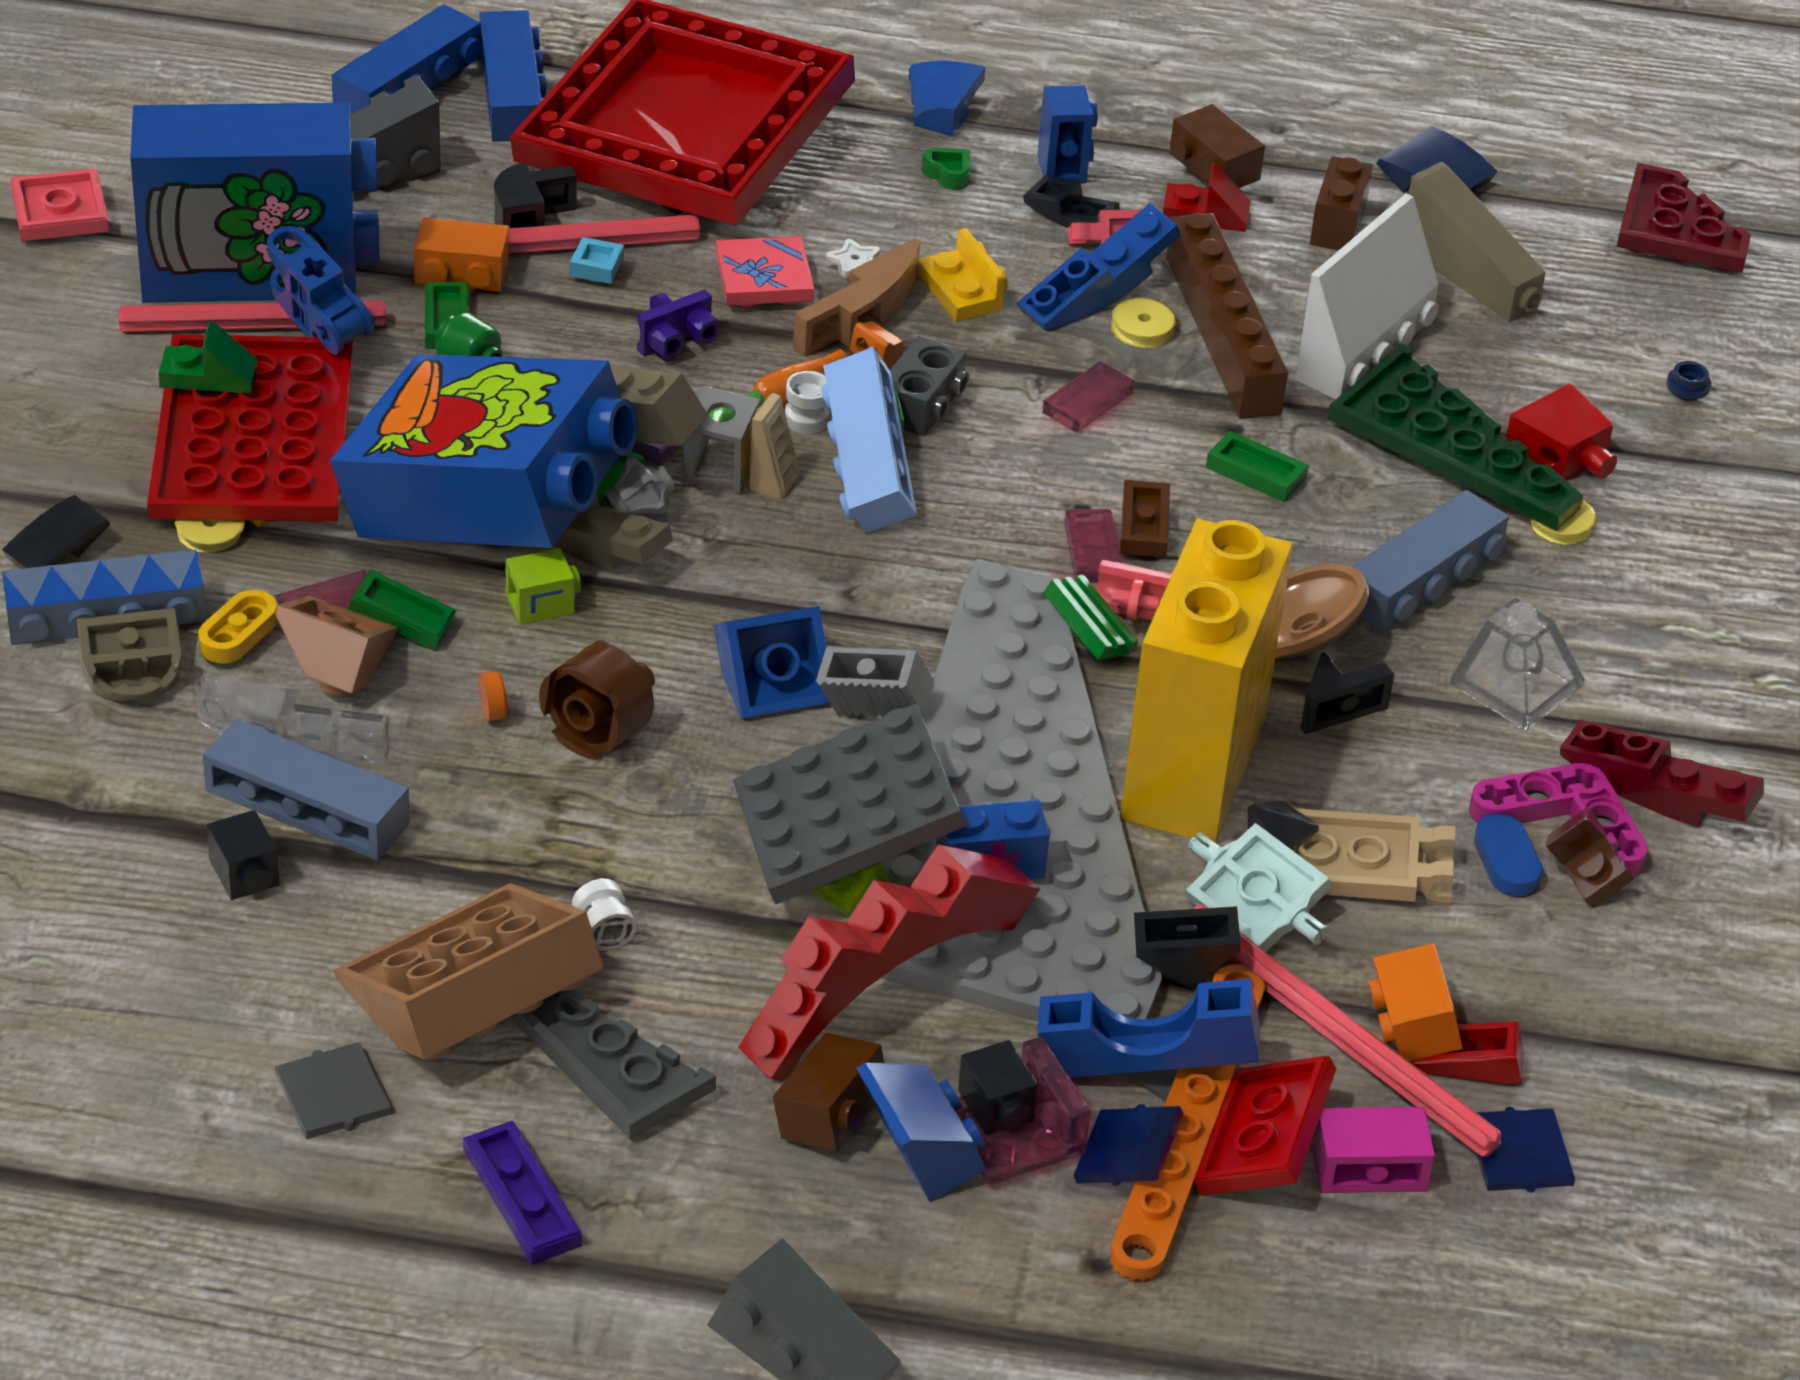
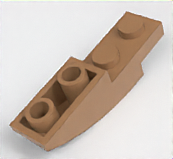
[793,238,920,356]

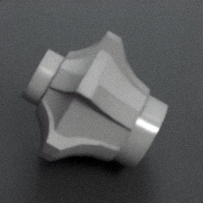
[603,456,675,522]

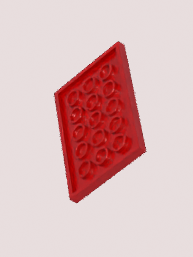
[147,334,354,523]

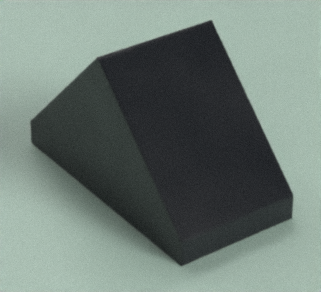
[1134,906,1241,990]

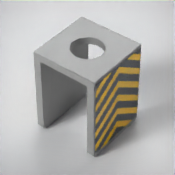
[683,385,760,495]

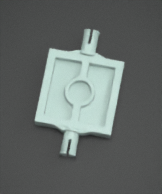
[1186,823,1331,952]

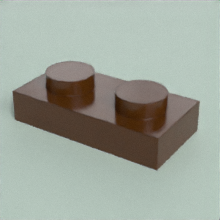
[1120,480,1170,557]

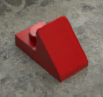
[1163,163,1250,232]

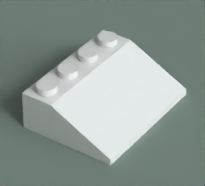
[1295,193,1439,399]

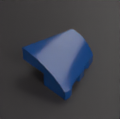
[909,61,986,137]

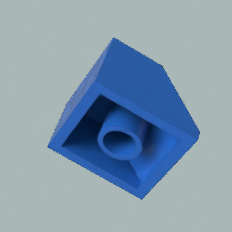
[713,606,829,718]
[857,1062,986,1202]

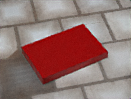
[1193,1055,1337,1196]

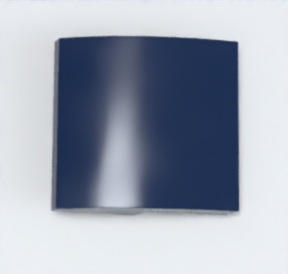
[1376,127,1498,193]

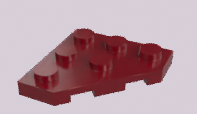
[1616,162,1751,273]

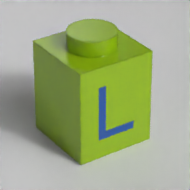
[506,548,581,625]

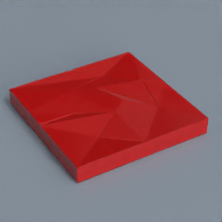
[510,0,855,226]

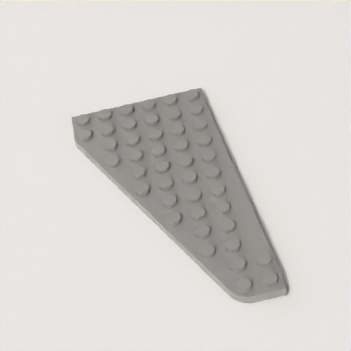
[865,559,1162,1022]

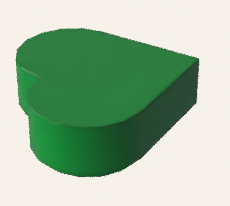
[921,148,971,190]

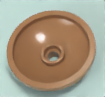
[1275,564,1369,660]

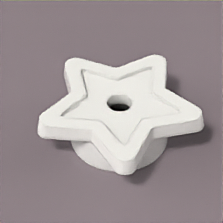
[825,239,880,279]

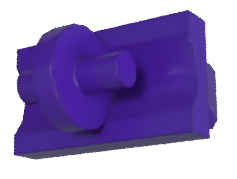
[637,289,719,359]

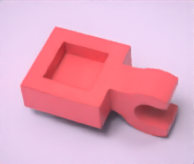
[1068,210,1141,246]

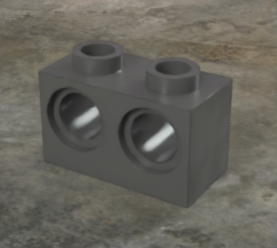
[890,336,969,436]

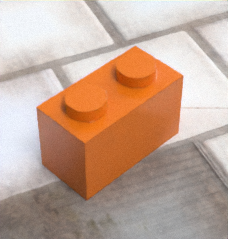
[413,217,510,292]
[1368,943,1462,1061]

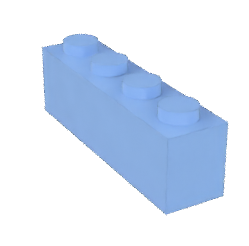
[821,347,917,534]

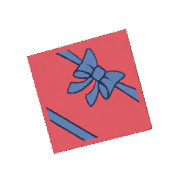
[715,236,814,308]

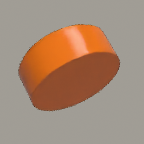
[478,671,508,722]

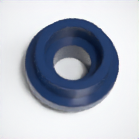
[1666,361,1711,401]

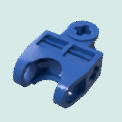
[267,226,375,355]

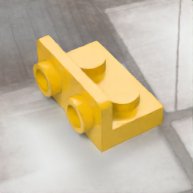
[918,228,1008,322]

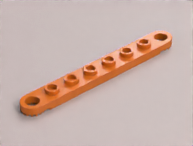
[1110,964,1265,1283]

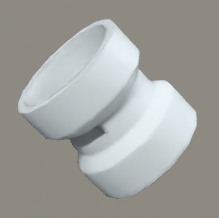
[785,371,830,434]
[572,878,637,951]

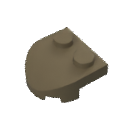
[76,608,182,700]

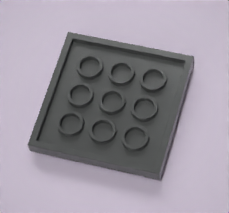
[733,703,967,905]

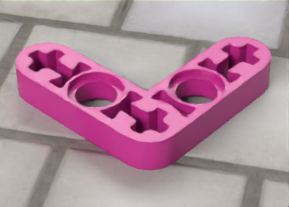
[1469,763,1648,877]

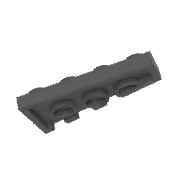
[509,990,716,1139]

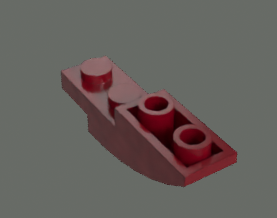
[1560,720,1764,826]

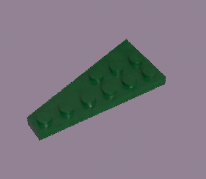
[1328,343,1583,531]

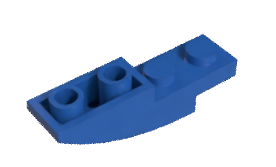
[1017,203,1181,330]

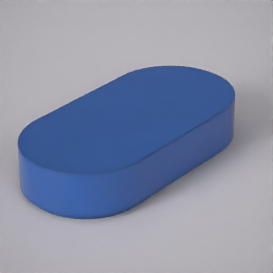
[1474,814,1542,896]

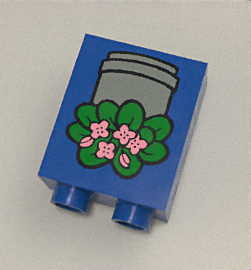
[130,102,380,303]

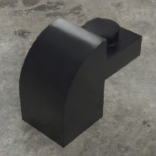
[494,162,577,228]

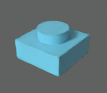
[570,237,624,284]

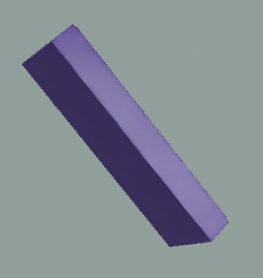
[463,1120,582,1265]

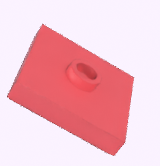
[10,169,109,242]

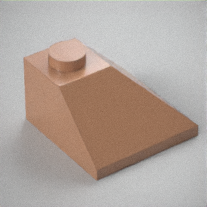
[275,595,398,697]

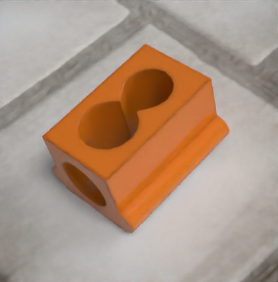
[849,321,904,368]

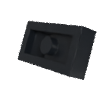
[1300,652,1395,734]

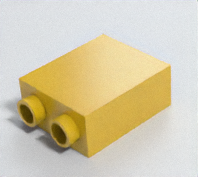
[1120,518,1293,843]

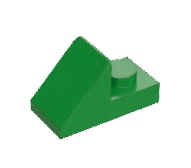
[158,321,258,394]

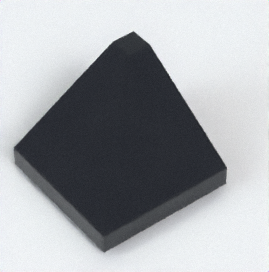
[1248,801,1319,850]

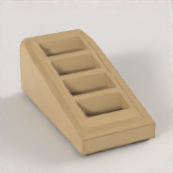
[749,393,799,499]

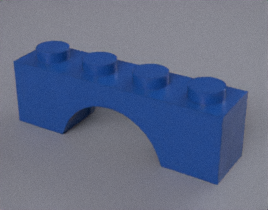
[1037,979,1260,1079]

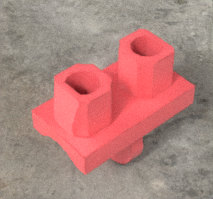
[1096,560,1172,621]

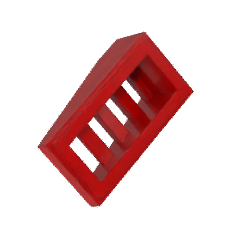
[1412,1021,1524,1084]

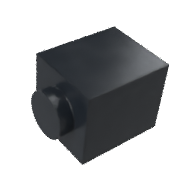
[206,810,280,900]
[958,1040,1038,1136]

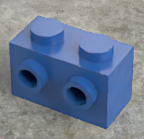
[1037,85,1098,184]

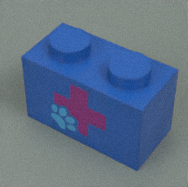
[936,799,1050,880]

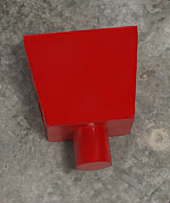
[1506,383,1617,480]

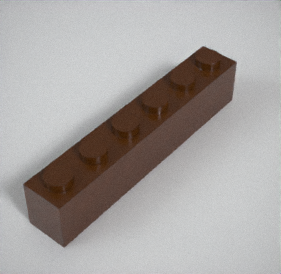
[1166,213,1288,419]

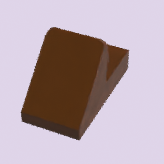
[1546,806,1634,908]

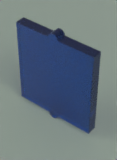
[1073,1104,1184,1186]
[1476,1107,1575,1193]

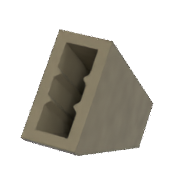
[1408,162,1546,322]

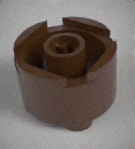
[539,640,655,757]

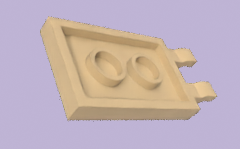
[1292,808,1456,904]

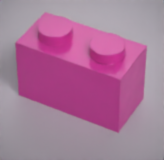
[1312,1106,1435,1193]

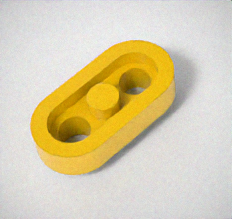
[198,590,278,664]

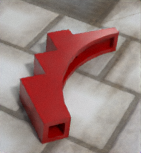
[738,844,1041,1081]

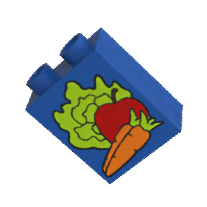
[330,354,638,548]

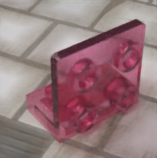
[955,1036,1091,1184]

